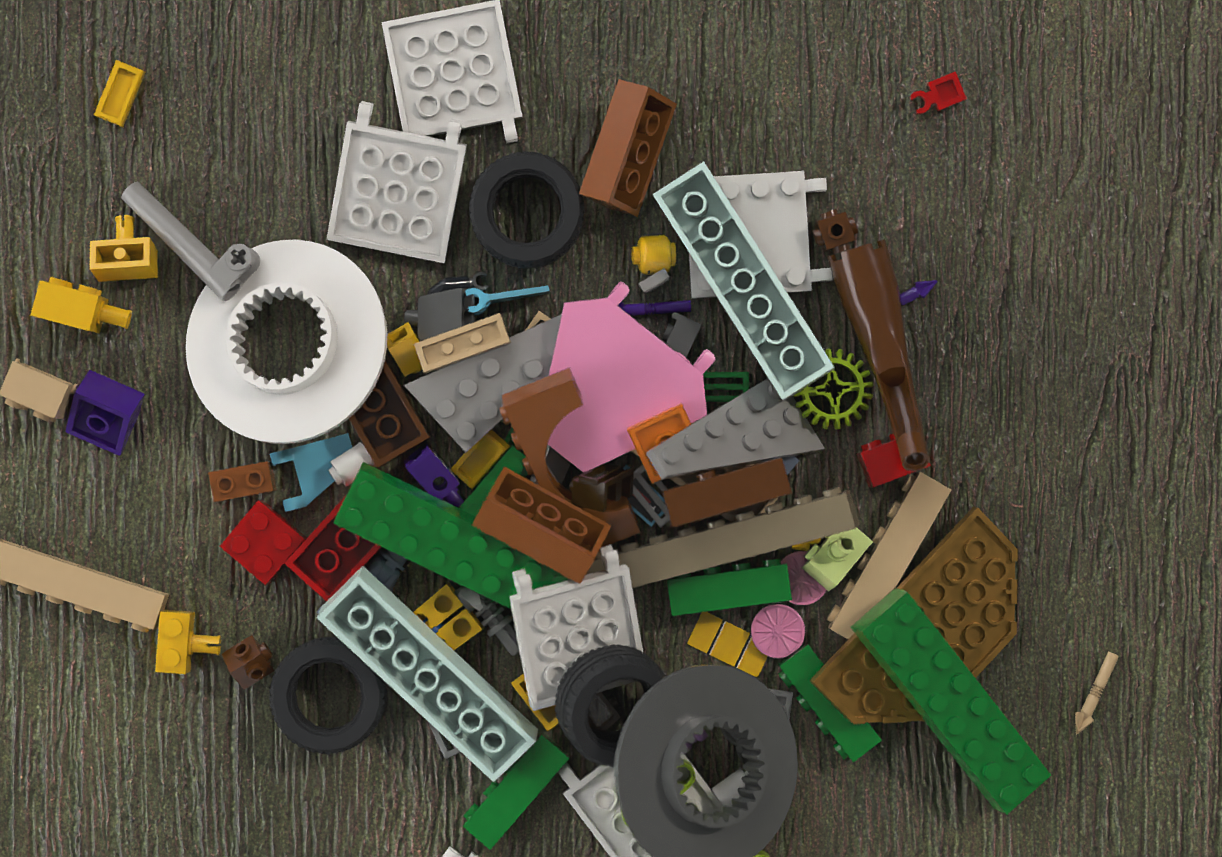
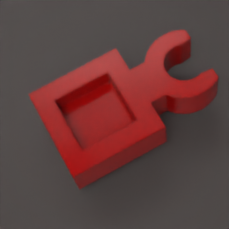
[909,71,967,115]

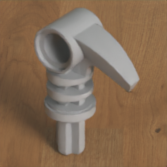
[454,585,520,656]

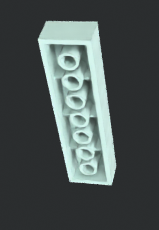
[653,162,835,401]
[317,566,538,782]

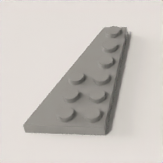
[404,314,562,452]
[646,378,825,479]

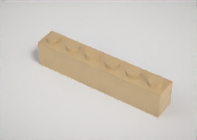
[827,472,952,639]
[0,539,169,633]

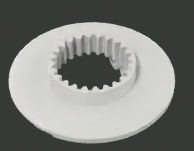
[186,240,387,444]

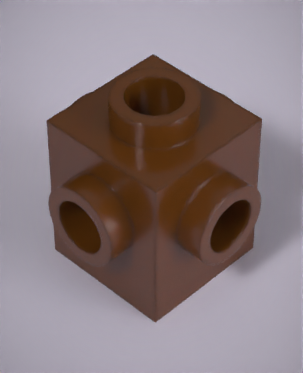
[812,209,858,254]
[222,635,275,690]

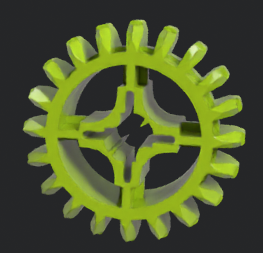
[793,349,873,430]

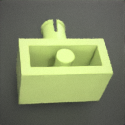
[802,528,873,592]

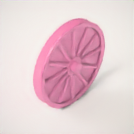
[781,551,826,605]
[751,604,805,658]

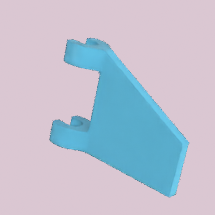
[465,285,550,316]
[270,433,352,512]

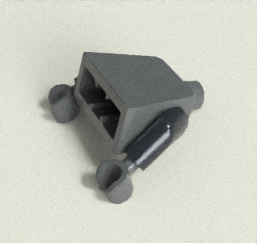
[404,272,488,340]

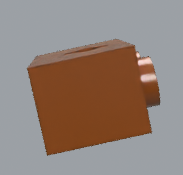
[208,461,277,502]

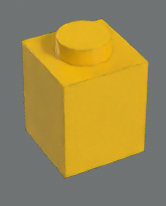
[387,322,422,377]

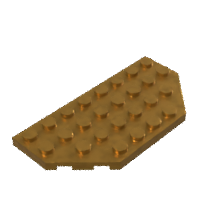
[809,506,1018,724]

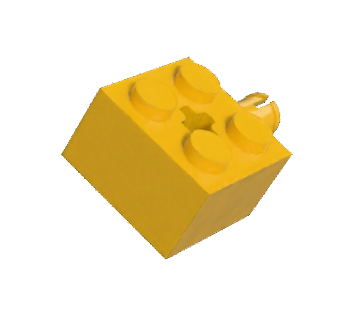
[31,277,132,334]

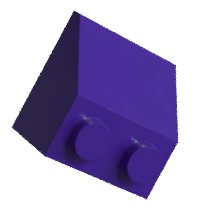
[65,370,145,456]

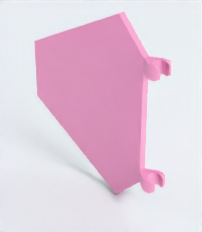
[548,282,715,473]

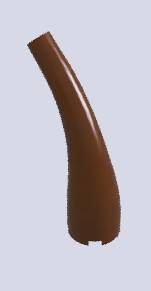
[827,239,929,471]

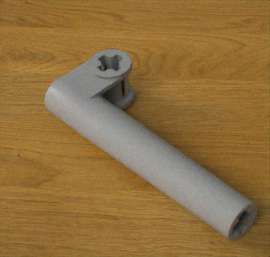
[121,182,260,301]

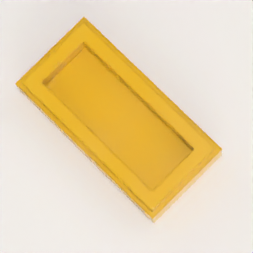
[94,60,145,127]
[450,429,510,490]

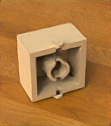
[0,358,78,423]

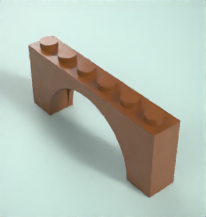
[499,367,640,547]

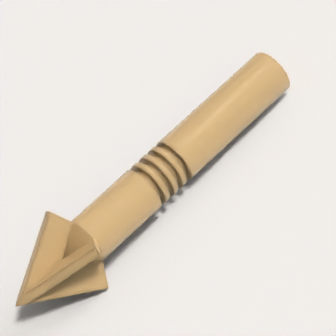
[1075,651,1119,735]

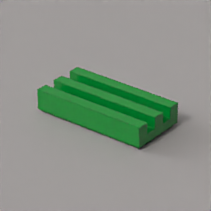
[703,372,749,402]

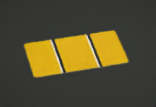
[687,612,768,677]

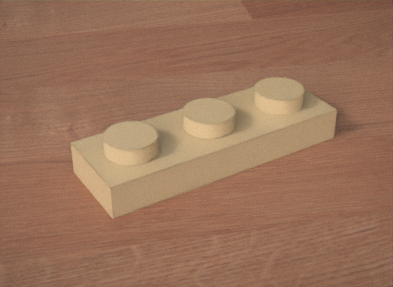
[414,313,511,374]

